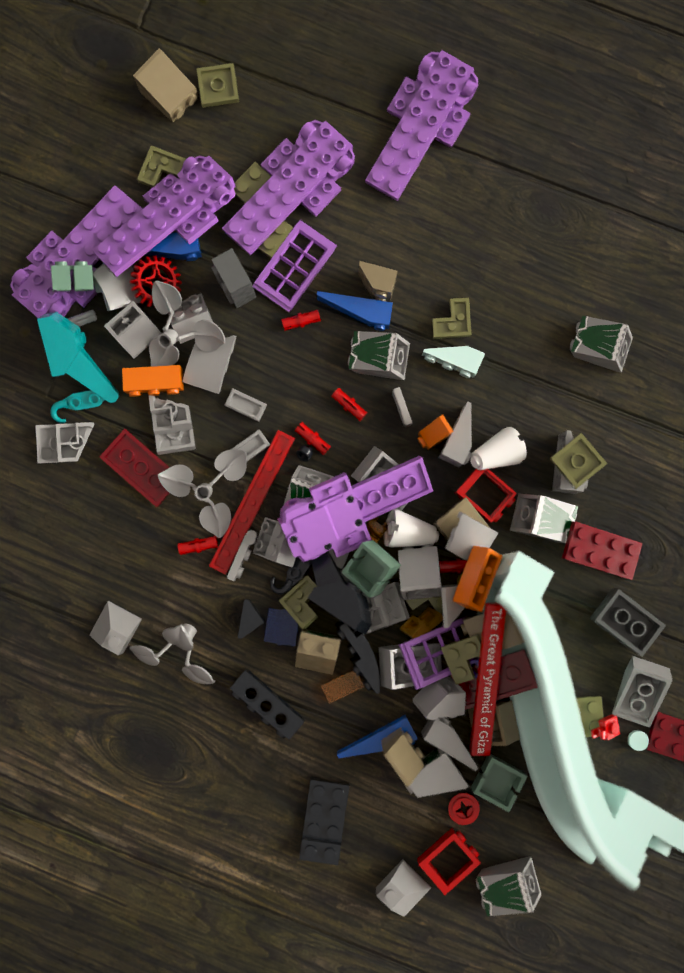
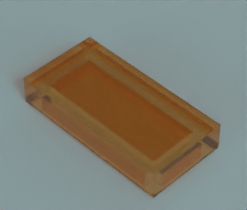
[321,670,364,704]

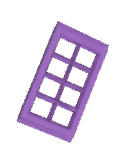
[253,220,337,312]
[399,614,479,690]

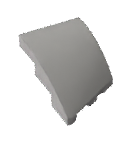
[93,263,142,311]
[182,335,237,394]
[149,395,196,455]
[35,422,94,464]
[446,511,498,561]
[353,582,410,635]

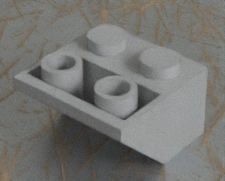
[168,293,213,344]
[104,301,161,358]
[253,517,296,567]
[413,677,466,720]

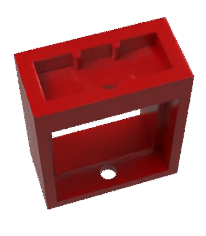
[455,469,517,523]
[417,828,481,895]

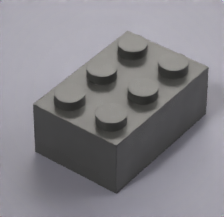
[211,248,257,308]
[589,588,666,657]

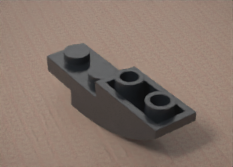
[335,620,380,694]

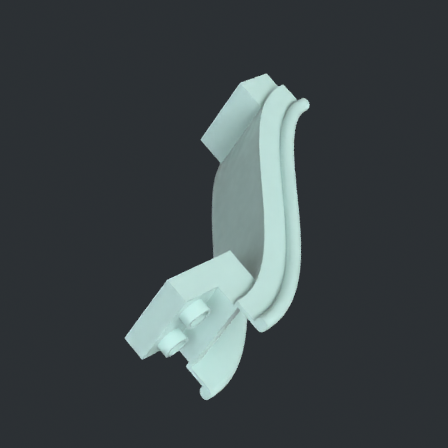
[477,551,684,890]

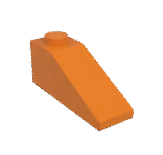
[417,415,453,450]

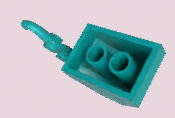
[37,312,119,423]

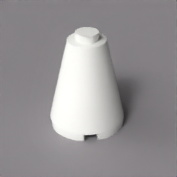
[470,427,527,470]
[384,509,439,547]

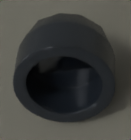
[296,445,313,462]

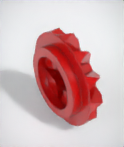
[448,793,480,825]

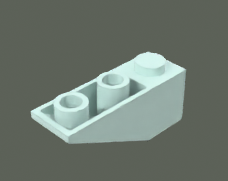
[422,346,485,378]

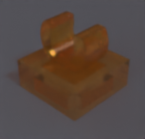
[366,517,387,543]

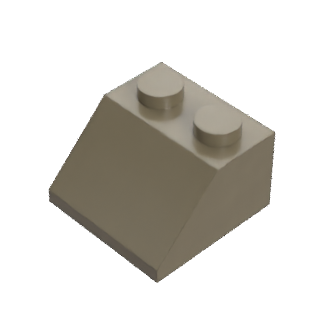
[359,261,397,302]
[468,700,520,746]
[381,727,425,787]

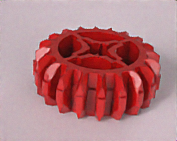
[129,256,182,307]

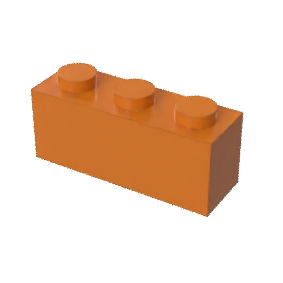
[122,365,184,397]
[452,546,502,612]

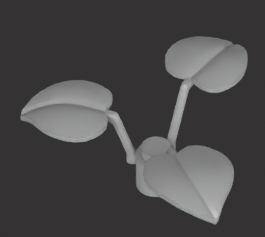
[149,281,225,367]
[158,449,247,538]
[129,624,216,684]

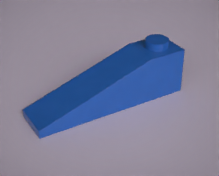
[145,233,202,261]
[317,291,393,331]
[337,715,417,758]

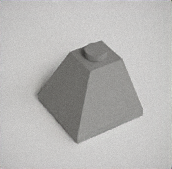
[441,584,465,628]
[90,601,142,655]
[376,859,431,917]

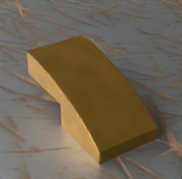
[400,607,443,639]

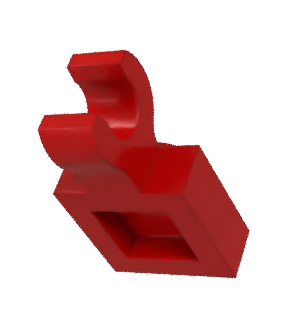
[591,715,620,740]

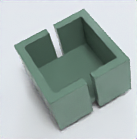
[51,261,94,291]
[342,540,401,598]
[471,754,527,812]

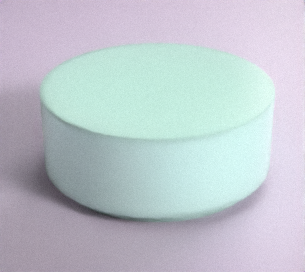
[627,730,649,751]

